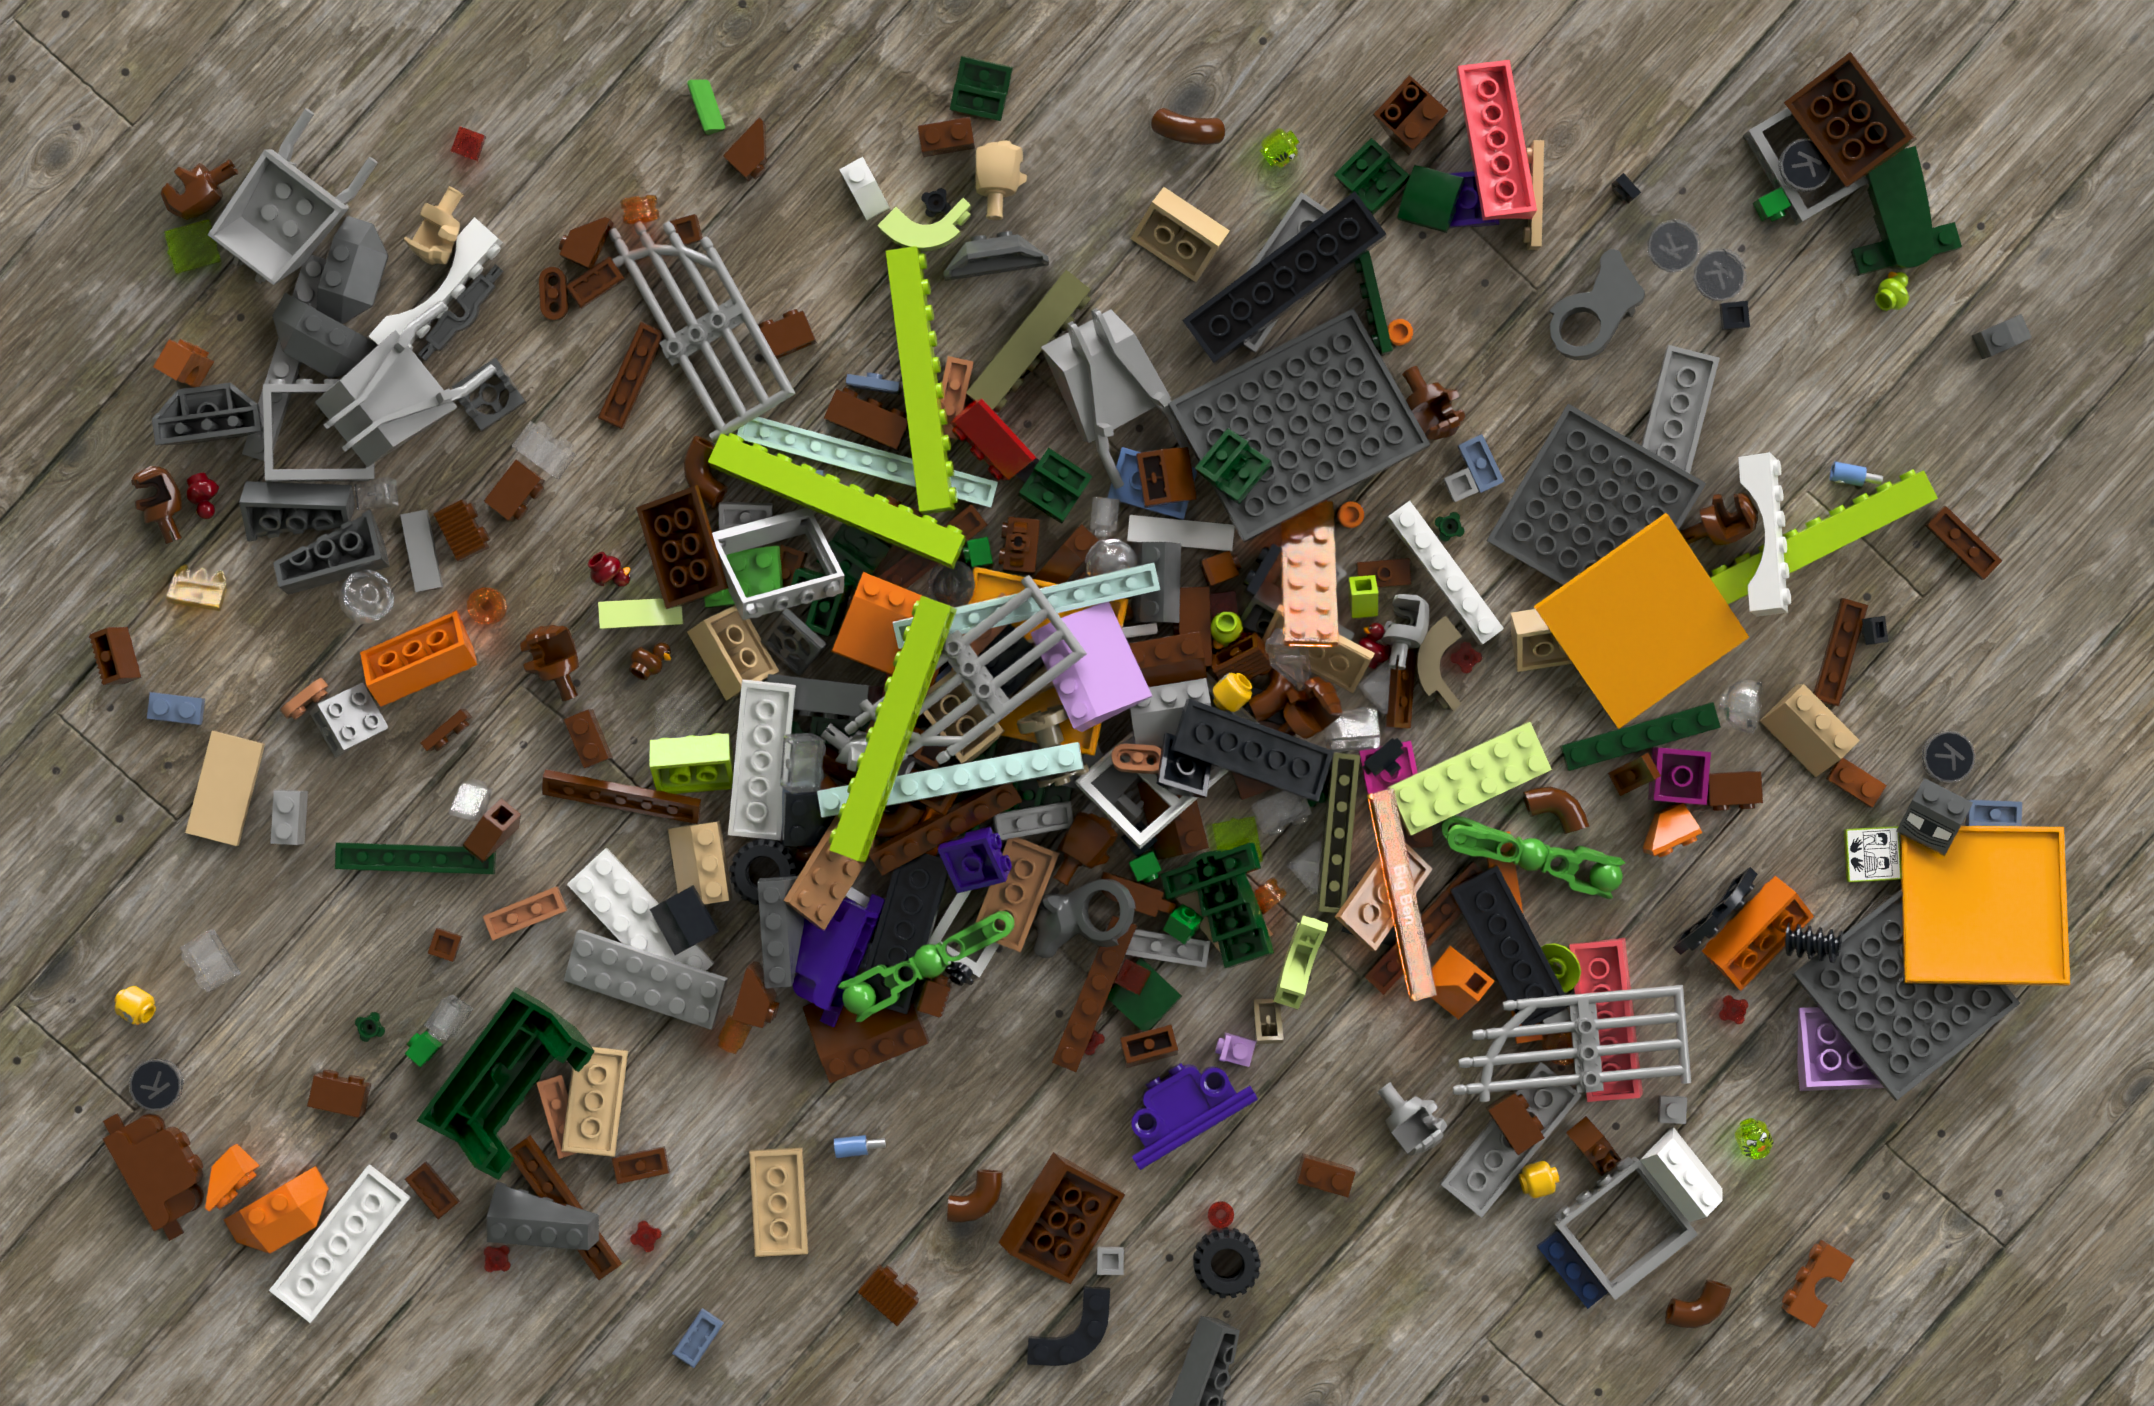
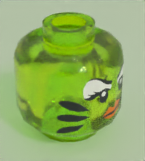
[1259,128,1300,168]
[1734,1118,1774,1159]

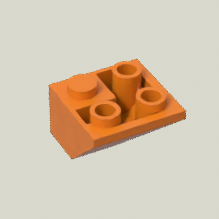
[1642,803,1702,858]
[1417,945,1495,1020]
[205,1144,260,1212]

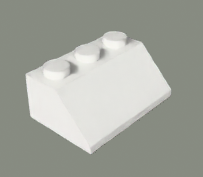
[1640,1127,1722,1222]

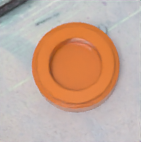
[1387,319,1413,346]
[1337,501,1364,528]

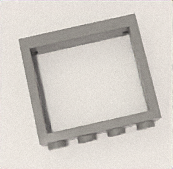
[1743,107,1868,225]
[263,379,375,482]
[712,508,844,620]
[1552,1156,1698,1300]

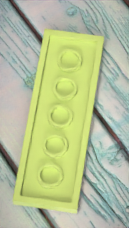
[1387,722,1552,836]

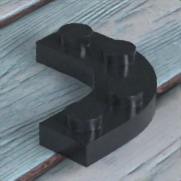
[1673,867,1758,955]
[1027,1286,1110,1366]

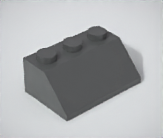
[1131,542,1181,623]

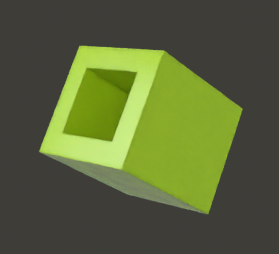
[1349,575,1378,618]

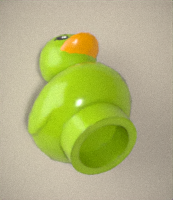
[1875,272,1910,311]
[1211,611,1243,649]

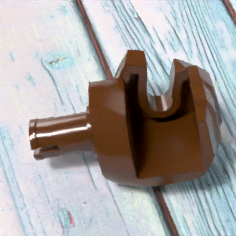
[161,159,239,220]
[1402,366,1465,440]
[131,466,182,544]
[1680,493,1758,545]
[520,625,579,701]
[1277,677,1343,739]
[1053,811,1118,886]

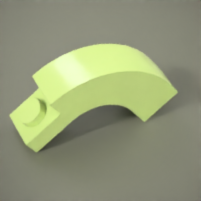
[878,198,971,251]
[1273,916,1328,1009]

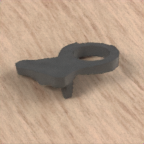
[1034,879,1136,958]

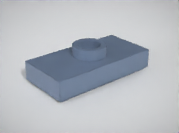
[846,373,901,395]
[672,1308,724,1368]

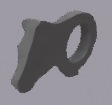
[1550,249,1645,361]
[1032,742,1150,805]

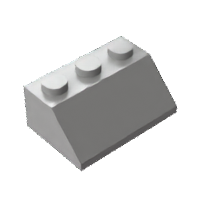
[1129,678,1211,748]

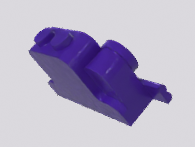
[793,894,885,1027]
[1131,1063,1258,1170]

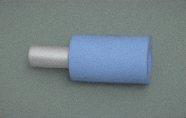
[1830,461,1883,487]
[834,1135,886,1158]

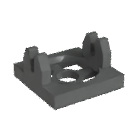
[452,357,526,431]
[761,608,828,677]

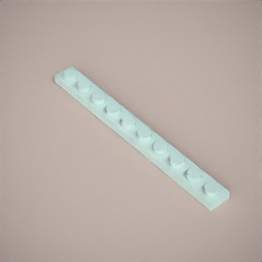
[737,417,998,508]
[893,563,1160,649]
[817,742,1084,818]

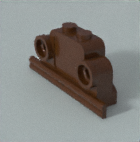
[103,1113,204,1241]

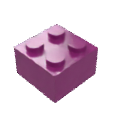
[1648,747,1711,805]

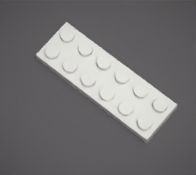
[728,680,796,841]
[567,848,714,971]
[269,1165,411,1323]

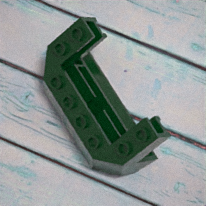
[416,987,595,1180]

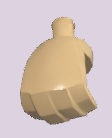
[975,140,1027,220]
[404,186,464,265]

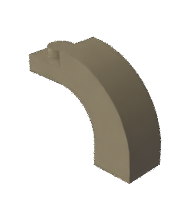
[1415,616,1462,711]

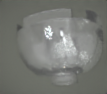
[1085,538,1139,578]
[338,570,395,624]
[1719,680,1764,734]

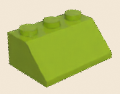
[650,733,734,794]

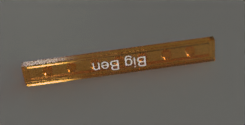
[1367,788,1437,1002]

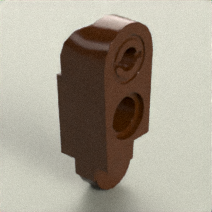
[1100,871,1176,917]

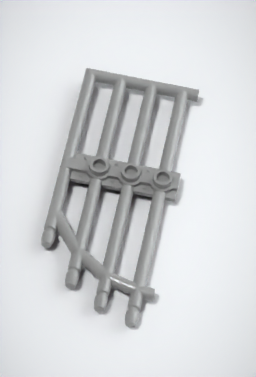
[608,221,796,443]
[844,575,1087,764]
[1453,985,1692,1102]

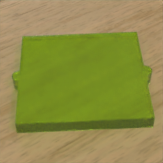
[164,219,221,274]
[1212,816,1263,862]

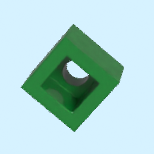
[1753,187,1791,222]
[963,537,993,568]
[1129,850,1162,883]
[1163,903,1204,945]
[404,1031,443,1067]

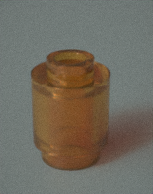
[717,1015,752,1054]

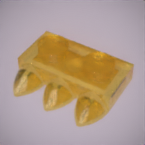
[166,564,227,611]

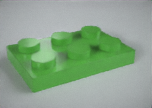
[705,546,783,608]

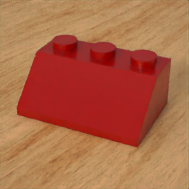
[950,399,1036,481]

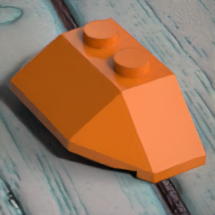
[223,1166,329,1254]

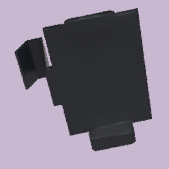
[1362,738,1404,777]

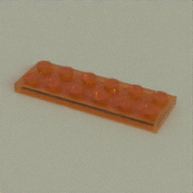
[1280,501,1339,647]

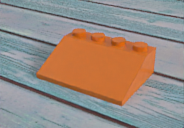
[831,572,941,689]

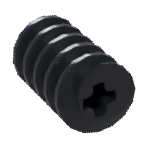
[1785,922,1843,963]

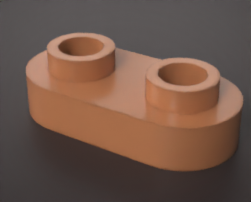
[280,678,329,720]
[1111,744,1161,774]

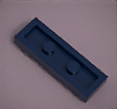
[1537,1230,1608,1309]

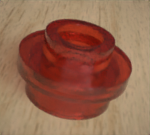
[1208,1201,1234,1228]

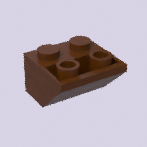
[1373,75,1448,155]
[1136,447,1197,508]

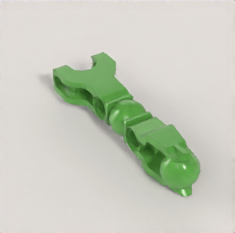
[1441,815,1625,899]
[838,911,1015,1022]

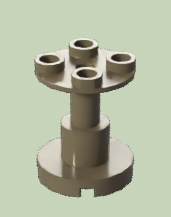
[1017,705,1089,788]

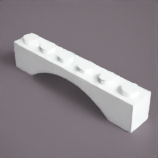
[369,217,503,350]
[1738,452,1791,617]
[1386,501,1504,645]

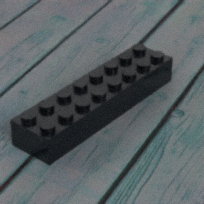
[1182,191,1387,365]

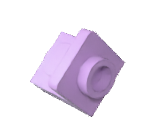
[1215,1033,1256,1067]

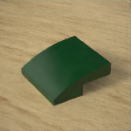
[949,56,1013,121]
[1334,138,1410,215]
[1397,165,1465,233]
[1195,428,1272,504]
[1018,447,1093,524]
[816,523,892,590]
[1107,958,1182,1032]

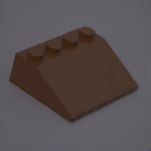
[1784,52,1917,187]
[636,485,728,609]
[802,1000,930,1083]
[998,1152,1125,1285]

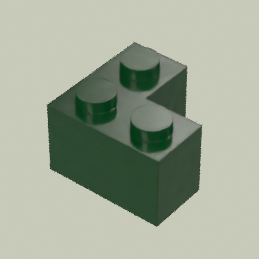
[790,567,853,636]

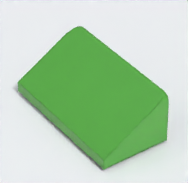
[687,80,725,136]

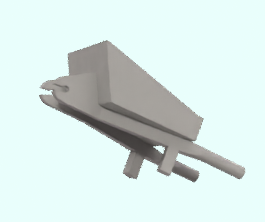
[208,108,378,285]
[315,301,497,467]
[1041,308,1191,489]

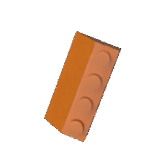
[360,610,478,707]
[1702,876,1814,991]

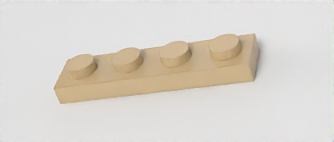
[1523,140,1544,250]

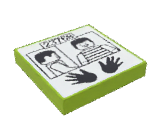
[1844,826,1901,882]

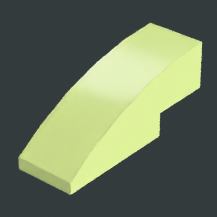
[598,599,683,629]

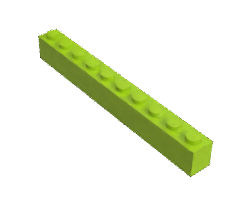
[886,246,958,515]
[708,433,966,569]
[1710,469,1938,604]
[829,596,957,862]

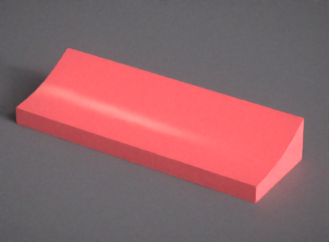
[1456,60,1537,220]
[1569,938,1643,1102]

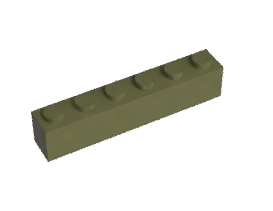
[966,270,1091,413]
[1316,752,1360,913]

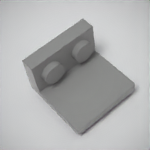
[309,683,388,758]

